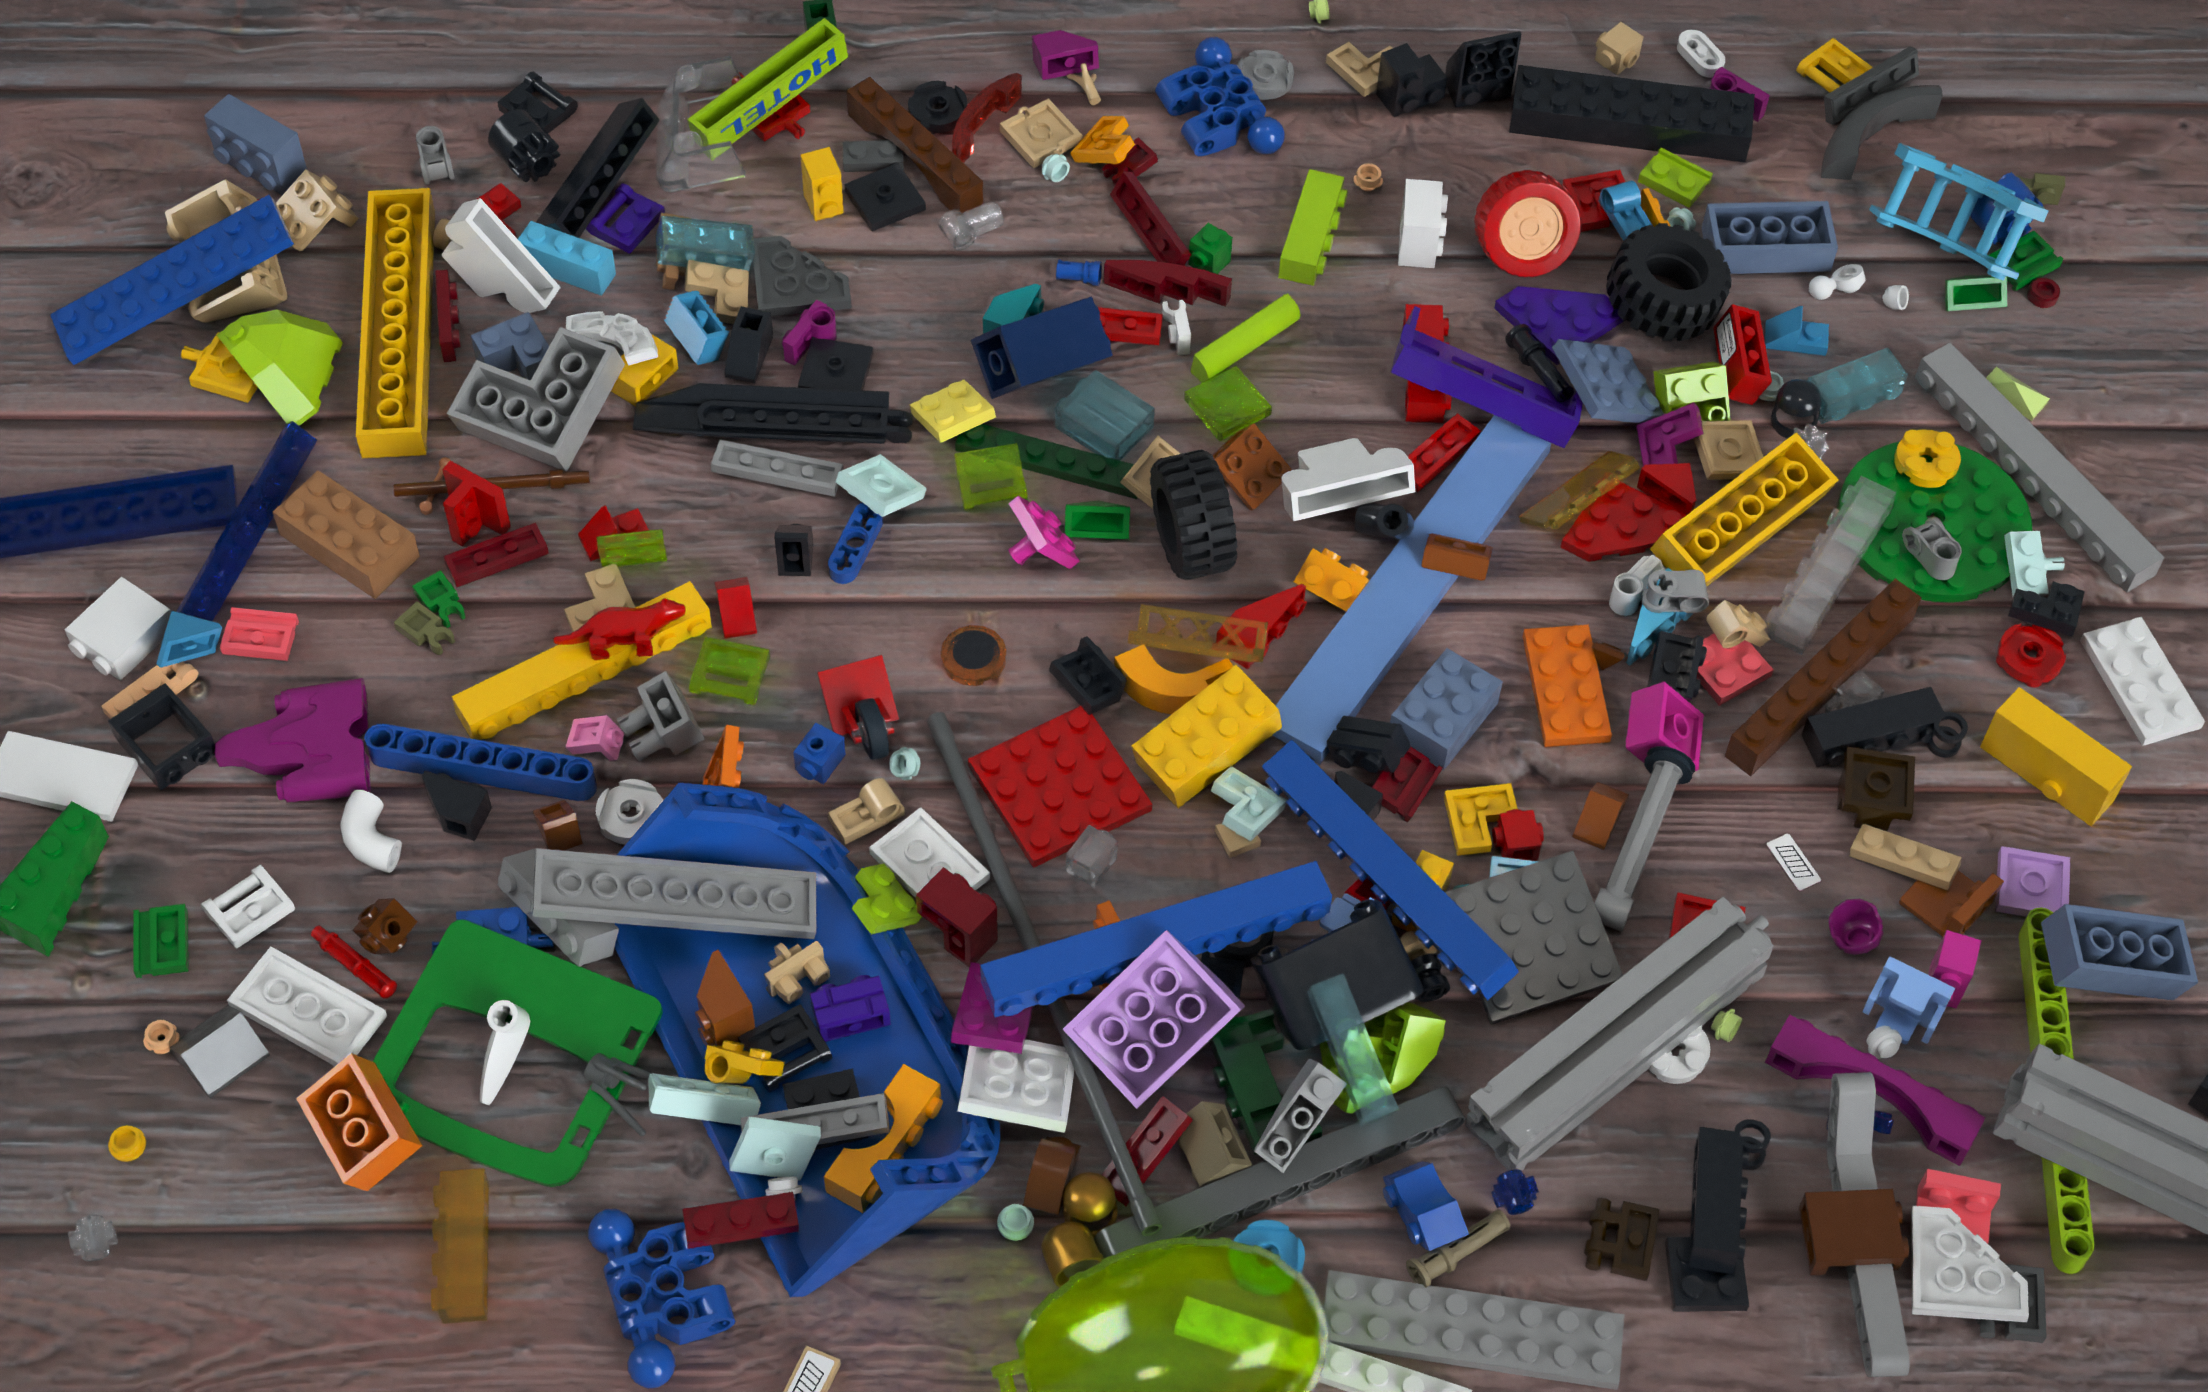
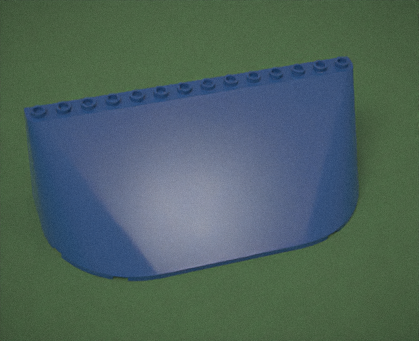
[614,783,1000,1297]

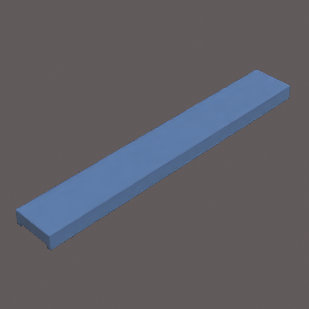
[1272,415,1551,765]

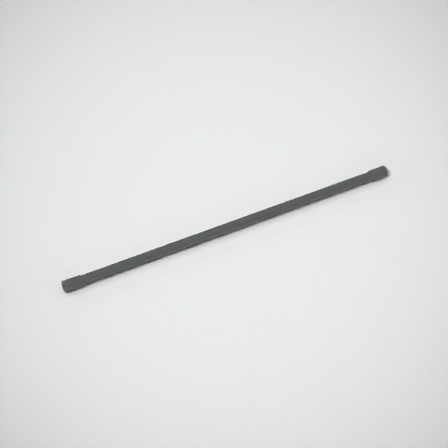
[927,712,1162,1236]

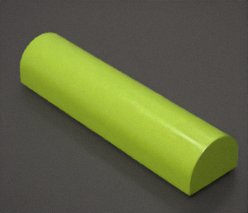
[1190,293,1301,383]

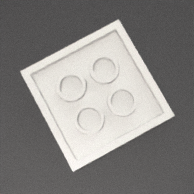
[957,1039,1074,1133]

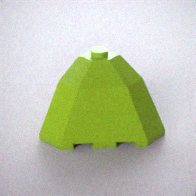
[217,309,343,431]
[1320,1002,1446,1113]

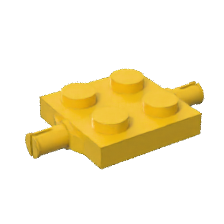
[181,332,258,403]

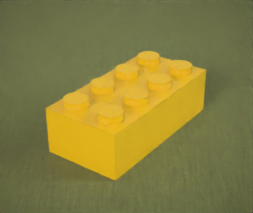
[1131,665,1282,809]

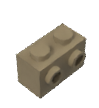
[1178,1101,1252,1187]

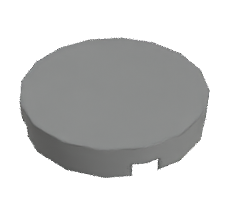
[1237,50,1294,100]

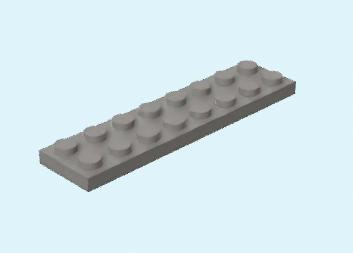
[532,848,816,939]
[1320,1270,1624,1390]

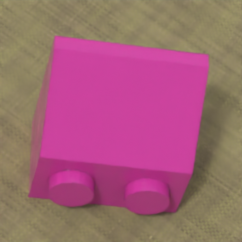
[1626,682,1704,771]

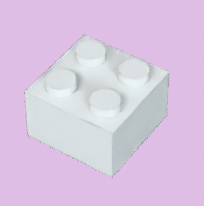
[1398,179,1448,268]

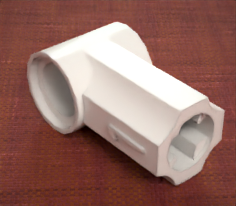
[1609,555,1666,616]

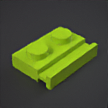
[1638,148,1713,208]

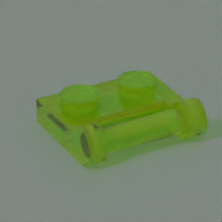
[953,443,1028,510]
[689,637,770,705]

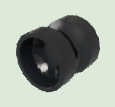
[1411,954,1450,1002]

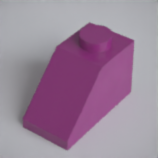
[1032,30,1099,80]

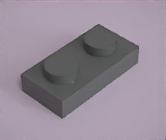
[842,140,904,172]

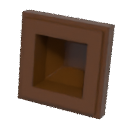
[1592,640,1628,671]

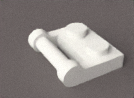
[201,865,295,949]

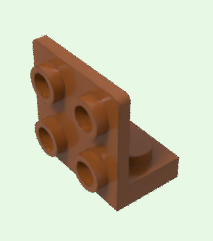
[1213,423,1292,510]
[1899,870,2004,937]

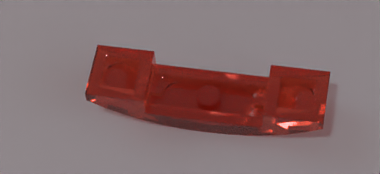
[952,73,1022,163]

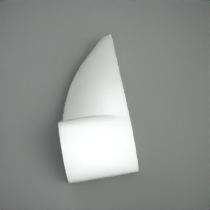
[480,1000,530,1106]

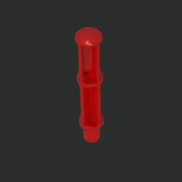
[311,925,397,999]

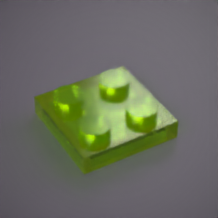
[1184,366,1272,442]

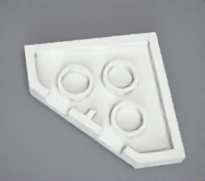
[1911,1206,2029,1322]

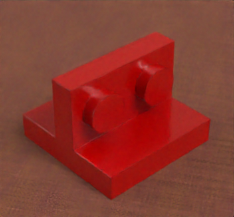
[442,460,511,547]

